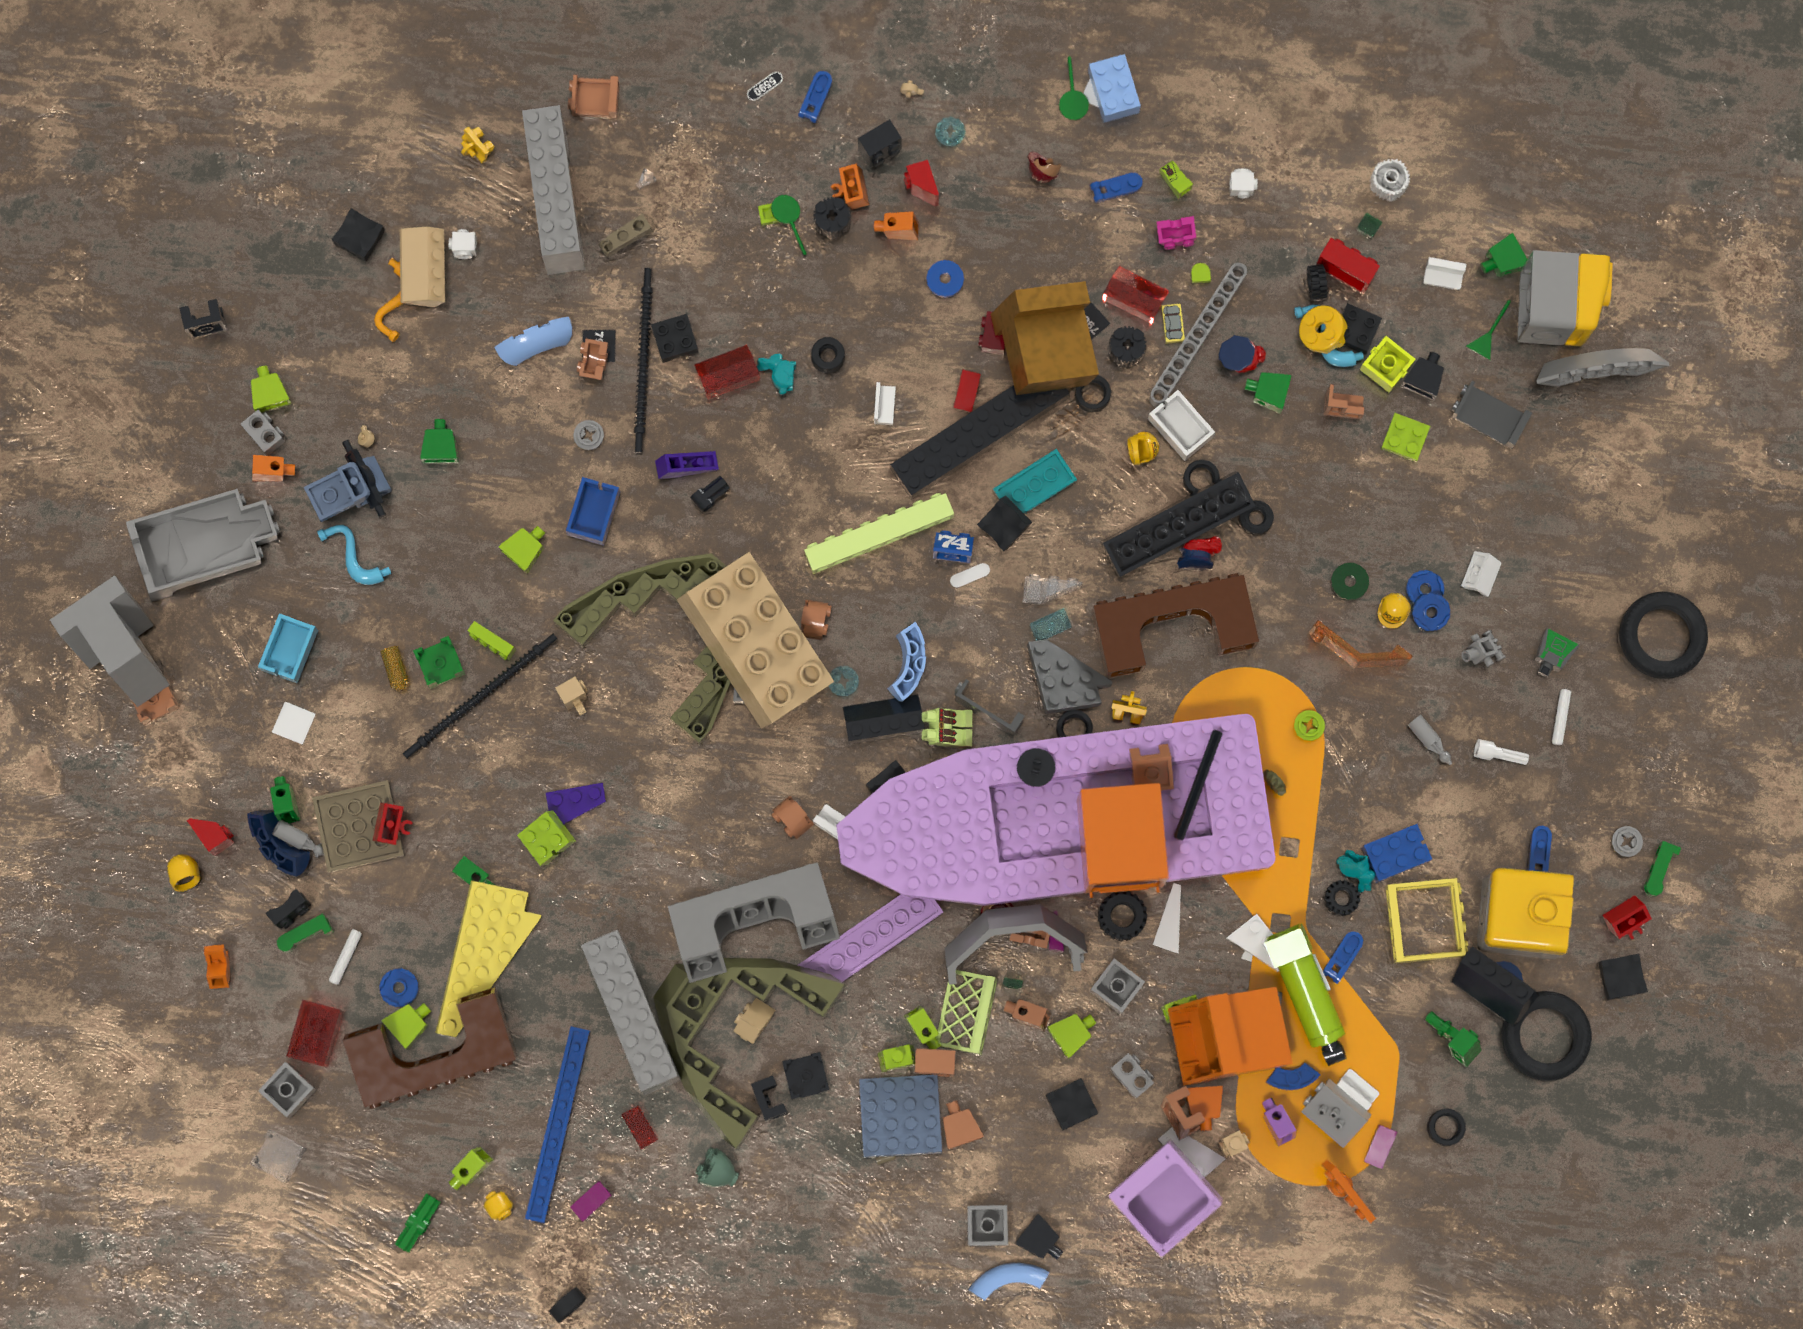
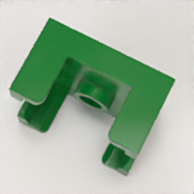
[413,636,465,689]

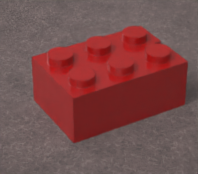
[1316,238,1380,294]

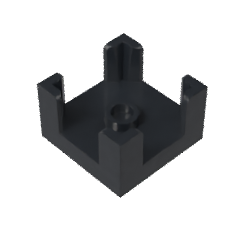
[179,299,228,339]
[782,1052,830,1101]
[751,1075,788,1123]

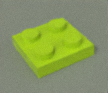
[1381,413,1430,462]

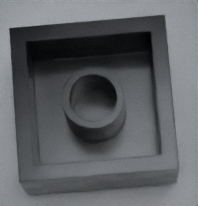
[858,119,902,168]

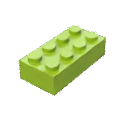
[467,621,516,661]

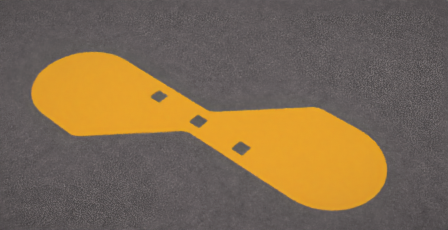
[1172,667,1400,1186]

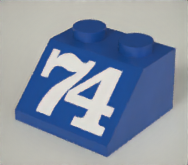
[933,530,974,563]

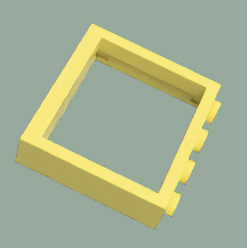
[1385,878,1468,964]

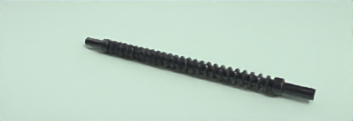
[634,268,653,453]
[402,633,558,759]

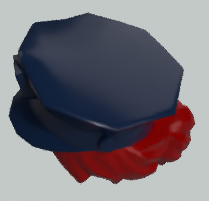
[1219,335,1266,373]
[1177,536,1222,571]

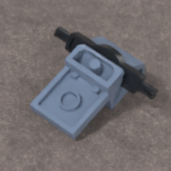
[304,440,392,522]

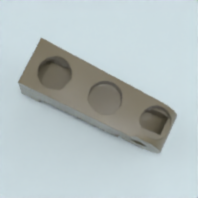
[599,214,653,257]

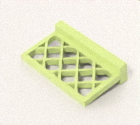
[936,970,998,1055]

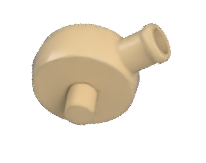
[900,80,924,98]
[358,425,375,448]

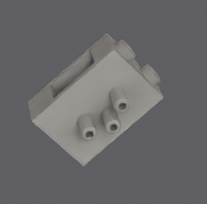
[1301,1079,1371,1148]

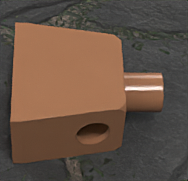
[1004,999,1051,1032]
[943,1101,984,1150]

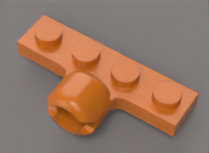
[1321,1160,1376,1224]

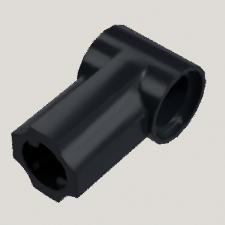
[690,476,730,512]

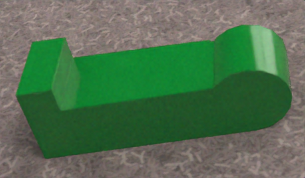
[1644,841,1681,897]
[277,913,334,953]

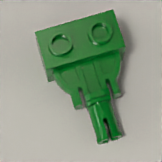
[1425,1011,1482,1068]

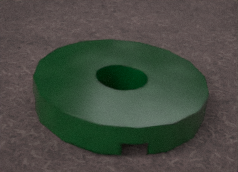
[1331,563,1369,601]

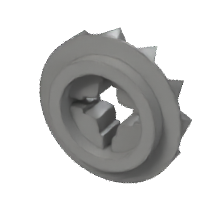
[573,420,604,451]
[1611,826,1643,857]

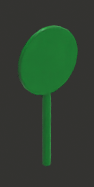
[1059,56,1089,120]
[771,195,807,255]

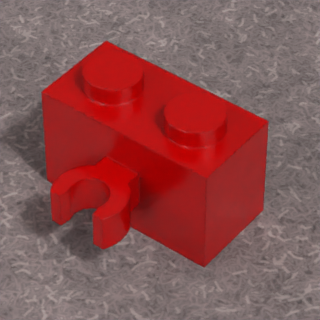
[372,803,413,845]
[1602,895,1652,940]

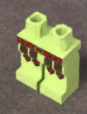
[922,708,972,749]

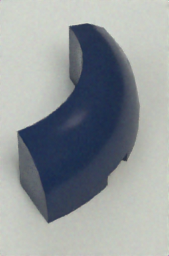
[247,810,310,877]

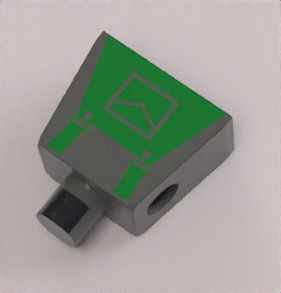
[1535,628,1579,677]

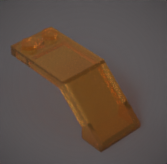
[1309,620,1413,668]

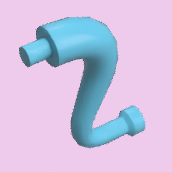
[1294,305,1364,367]
[317,525,392,585]

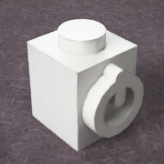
[1230,169,1257,198]
[449,229,477,259]

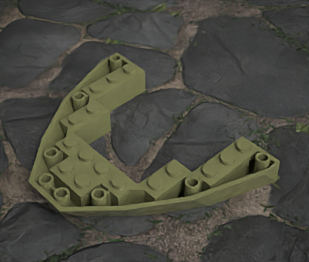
[553,553,730,746]
[653,958,847,1149]

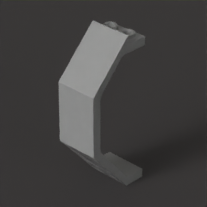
[944,904,1088,985]

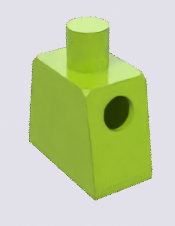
[251,366,292,413]
[499,526,545,574]
[382,1003,431,1050]
[904,1006,941,1050]
[1047,1014,1096,1059]
[877,1045,916,1072]
[449,1147,494,1190]

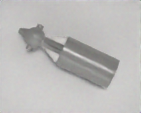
[1408,715,1452,765]
[272,820,324,858]

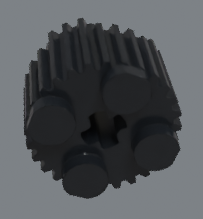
[813,197,851,240]
[1108,326,1147,368]

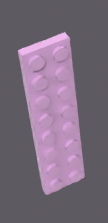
[797,894,943,982]

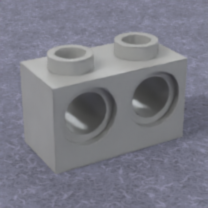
[241,410,285,456]
[1110,1053,1154,1099]

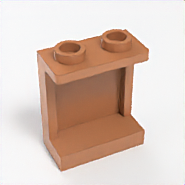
[568,75,620,118]

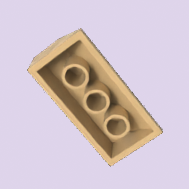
[400,227,445,307]

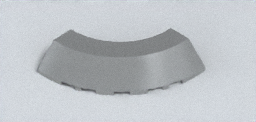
[1537,348,1669,387]

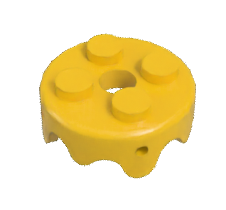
[1299,305,1348,354]

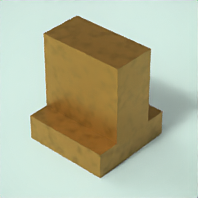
[991,281,1099,395]

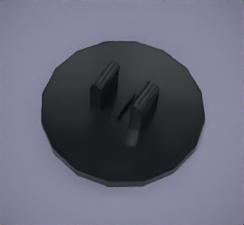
[1017,748,1055,787]

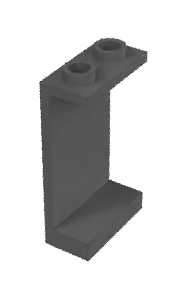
[1451,381,1532,449]
[954,679,1025,738]

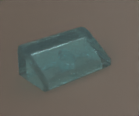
[1029,608,1072,641]

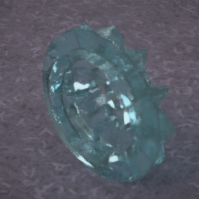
[935,116,965,146]
[829,666,859,696]

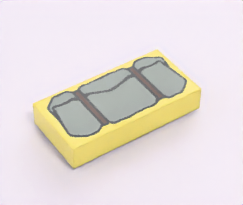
[1161,304,1185,344]

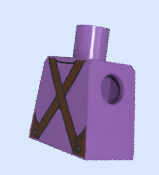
[1262,1098,1296,1146]

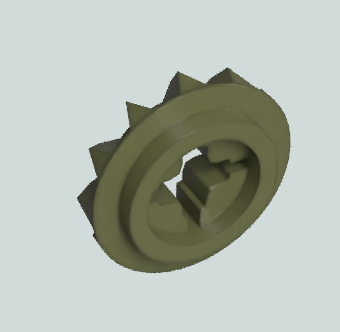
[1263,769,1286,796]

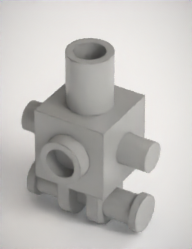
[1461,630,1506,667]

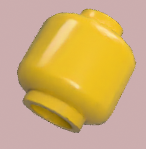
[483,1191,513,1221]

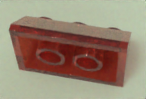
[1102,266,1169,324]
[694,345,760,400]

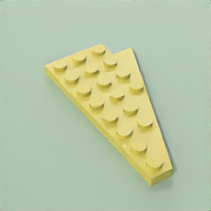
[436,880,541,1037]

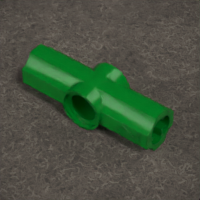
[395,1193,441,1253]

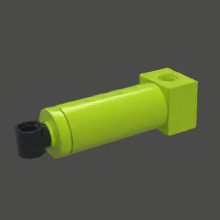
[1264,923,1347,1066]

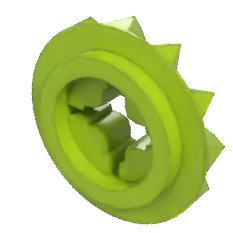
[1294,710,1325,741]

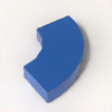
[1266,1063,1321,1090]

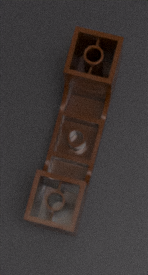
[1091,573,1259,679]
[343,987,517,1109]

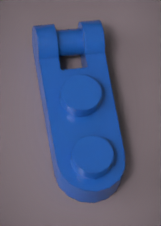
[798,71,832,123]
[1089,173,1143,203]
[1527,826,1552,872]
[1323,932,1363,984]

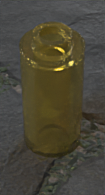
[380,646,409,691]

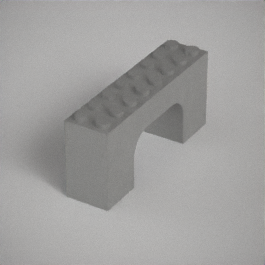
[522,105,585,275]
[668,862,840,983]
[581,930,681,1095]

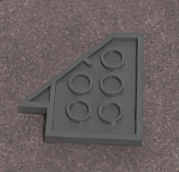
[1027,639,1112,714]

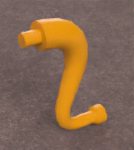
[374,258,404,343]

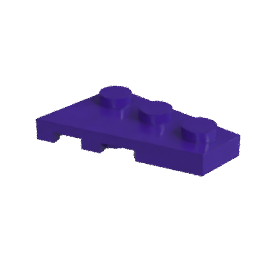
[546,783,606,824]

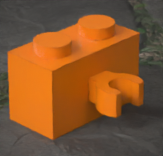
[831,163,870,210]

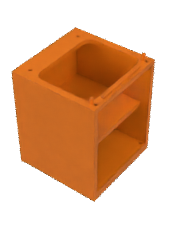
[1077,783,1169,898]

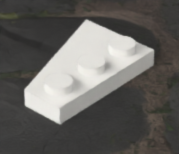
[1226,914,1279,972]
[1158,1127,1226,1177]

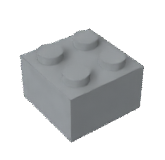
[1090,959,1145,1015]
[258,1062,317,1118]
[967,1205,1008,1246]

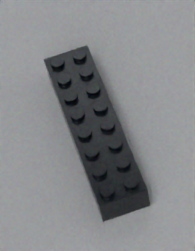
[1100,471,1256,577]

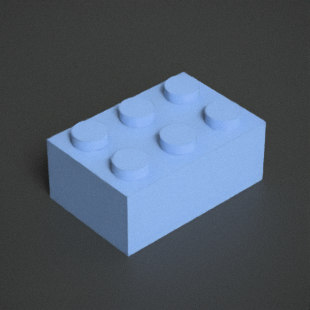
[1088,54,1141,123]

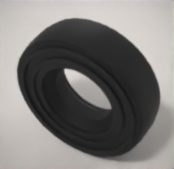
[1239,500,1274,535]

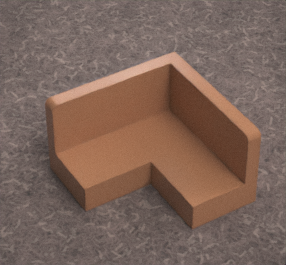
[1324,384,1364,419]
[915,1049,955,1077]

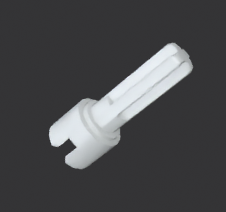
[1474,739,1529,765]

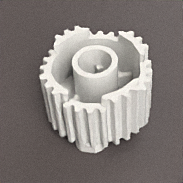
[1370,159,1410,201]

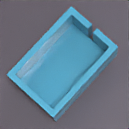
[258,613,318,683]

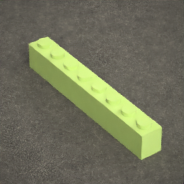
[804,493,954,574]

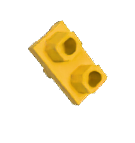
[461,127,494,163]
[1111,691,1147,724]

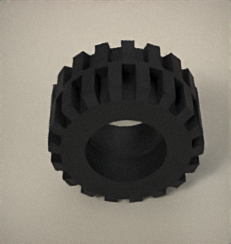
[1097,891,1147,941]

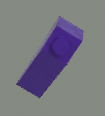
[655,451,719,479]

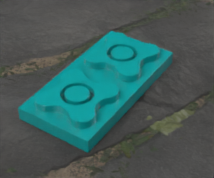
[993,449,1077,514]

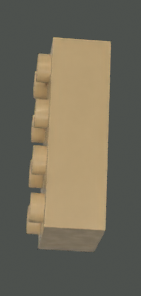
[677,552,834,729]

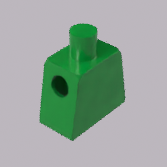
[1480,233,1527,277]
[1245,372,1292,414]
[420,419,459,463]
[270,776,301,824]
[452,856,495,885]

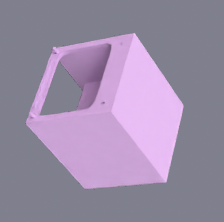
[1108,1139,1223,1257]

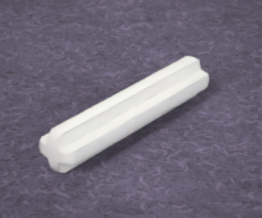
[1552,689,1571,745]
[329,929,362,985]

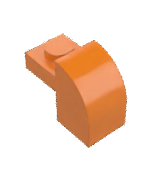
[204,945,230,989]

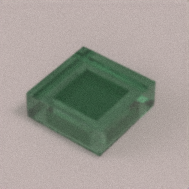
[1356,212,1382,239]
[1002,978,1023,990]

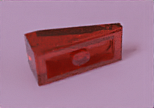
[621,1105,658,1150]

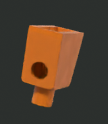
[874,212,919,240]
[252,455,295,482]
[1185,1086,1223,1131]

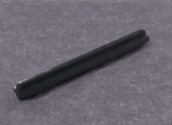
[1174,730,1222,841]

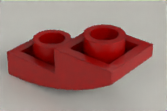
[953,369,981,412]

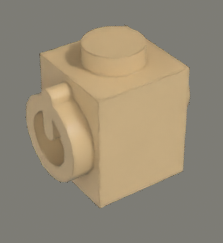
[1218,1130,1249,1158]

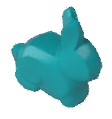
[757,353,796,395]
[1336,850,1375,893]

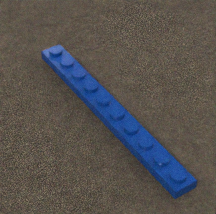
[525,1026,590,1223]

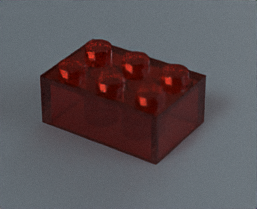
[286,999,343,1068]

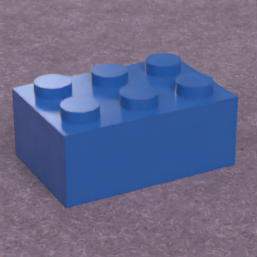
[566,477,620,546]
[1361,824,1432,883]

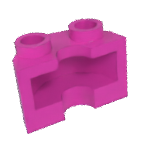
[1157,216,1196,250]

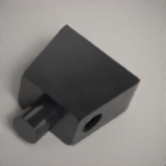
[1401,352,1444,401]
[1014,1214,1064,1260]

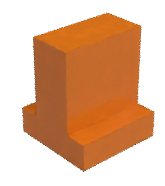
[1168,987,1293,1086]

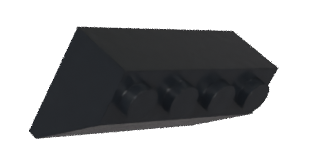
[843,695,925,745]
[1452,946,1538,1027]

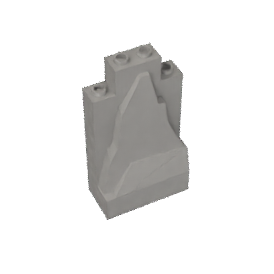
[126,489,280,602]

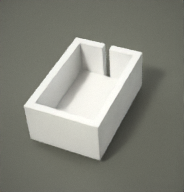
[1148,390,1215,461]

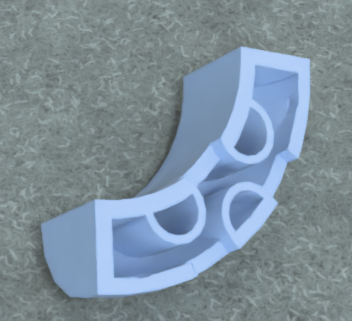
[495,317,572,366]
[887,622,926,701]
[968,1263,1050,1301]

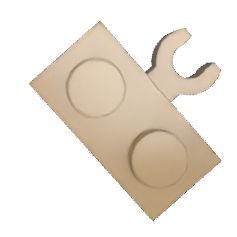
[555,677,588,716]
[733,998,776,1044]

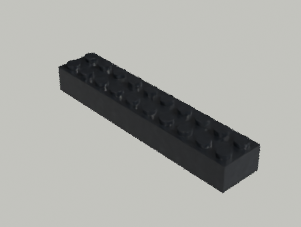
[890,385,1070,500]

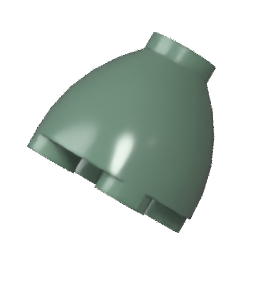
[695,1147,739,1188]

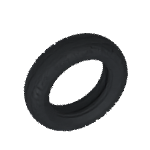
[1619,591,1708,679]
[1502,991,1592,1081]

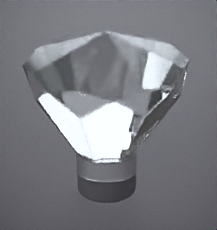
[636,168,657,189]

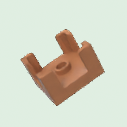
[132,686,180,726]
[1129,744,1174,790]
[1160,1086,1205,1140]

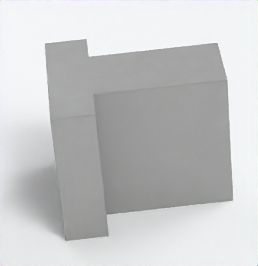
[50,576,170,707]

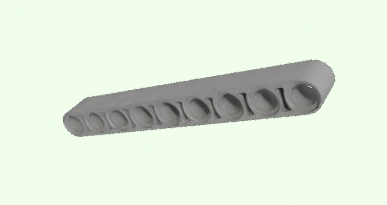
[1149,263,1247,407]

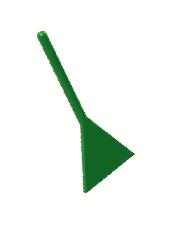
[1466,300,1511,360]

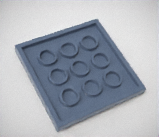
[859,1075,942,1158]

